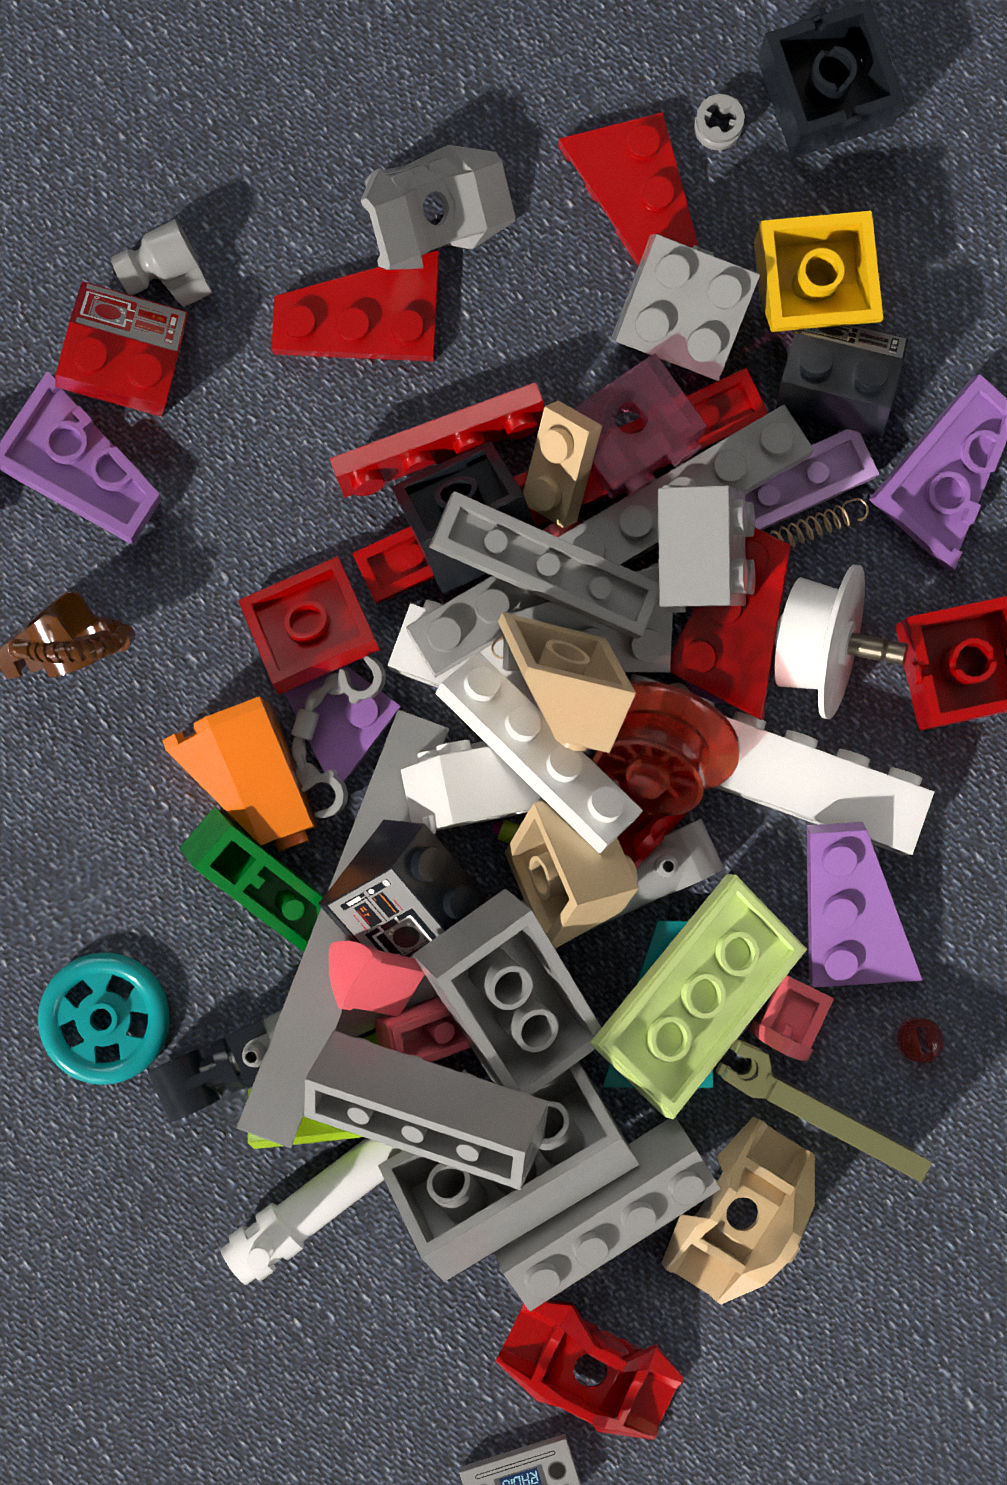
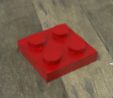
[238,556,380,695]

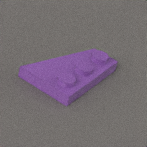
[869,374,1007,571]

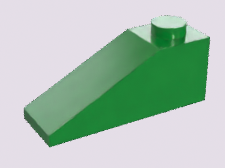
[179,806,324,953]

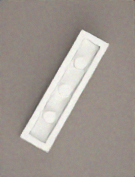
[435,652,643,854]

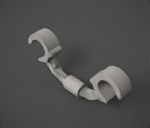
[291,656,386,818]

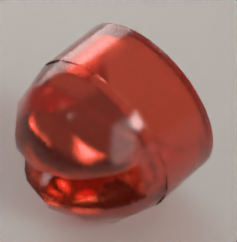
[897,1017,944,1063]

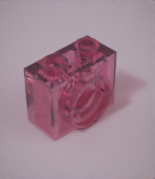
[574,353,707,500]

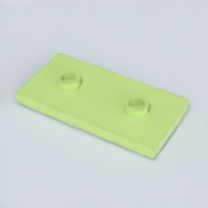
[590,874,807,1119]

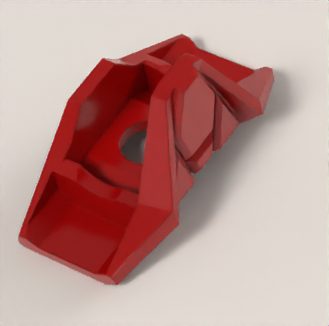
[496,1300,684,1440]

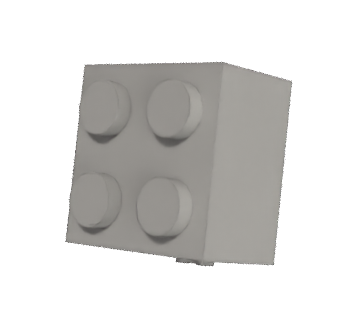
[611,234,760,381]
[658,485,756,613]

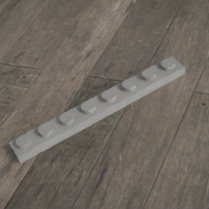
[406,404,814,678]

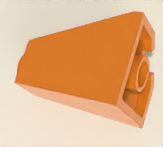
[162,696,318,852]

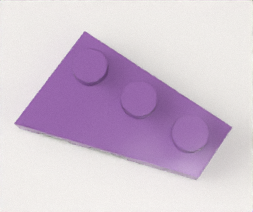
[0,371,161,545]
[807,822,922,988]

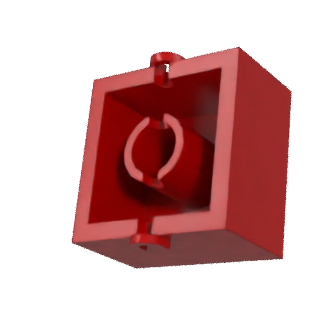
[895,596,1007,731]

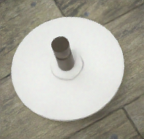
[775,564,908,719]

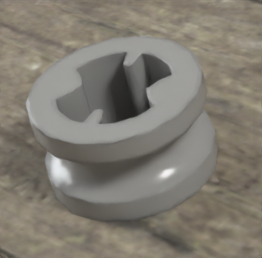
[694,94,745,150]

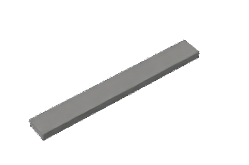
[237,710,449,1148]

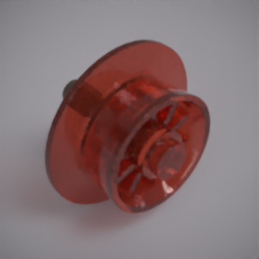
[593,681,741,816]

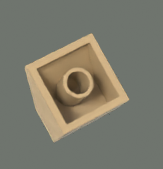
[498,612,636,753]
[504,800,639,949]

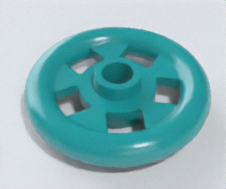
[38,952,170,1085]

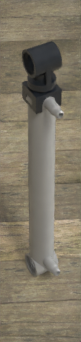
[148,819,725,1123]

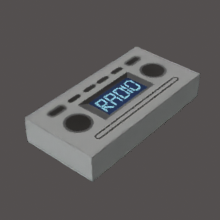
[459,1433,581,1485]

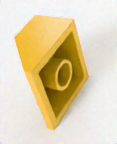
[754,211,883,332]

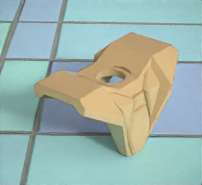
[661,1117,815,1304]

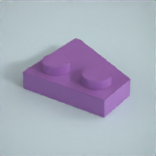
[284,665,402,783]

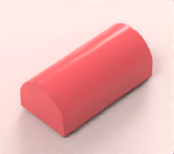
[375,996,471,1062]

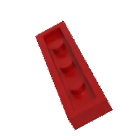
[329,382,544,498]

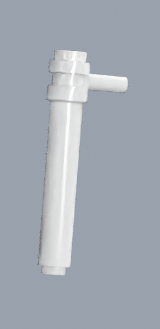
[221,1069,468,1285]

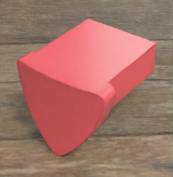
[329,941,425,1016]
[748,976,834,1061]

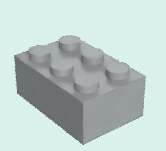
[412,889,601,1095]

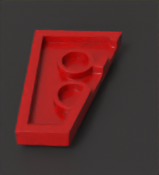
[558,112,699,266]
[271,250,439,362]
[670,527,792,720]

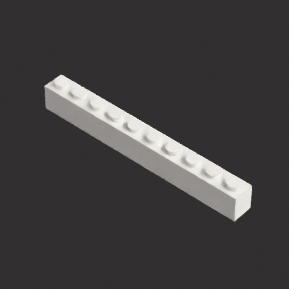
[388,600,934,855]

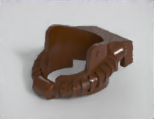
[0,591,136,679]

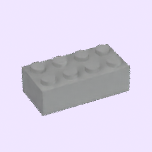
[378,1061,639,1282]

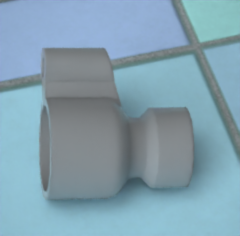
[110,218,213,307]

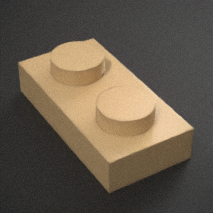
[523,401,602,528]

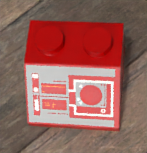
[55,281,188,417]

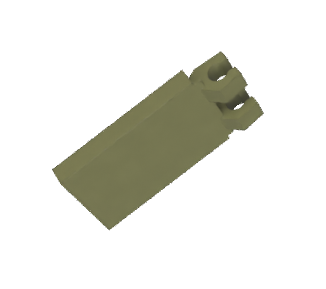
[715,1039,933,1183]

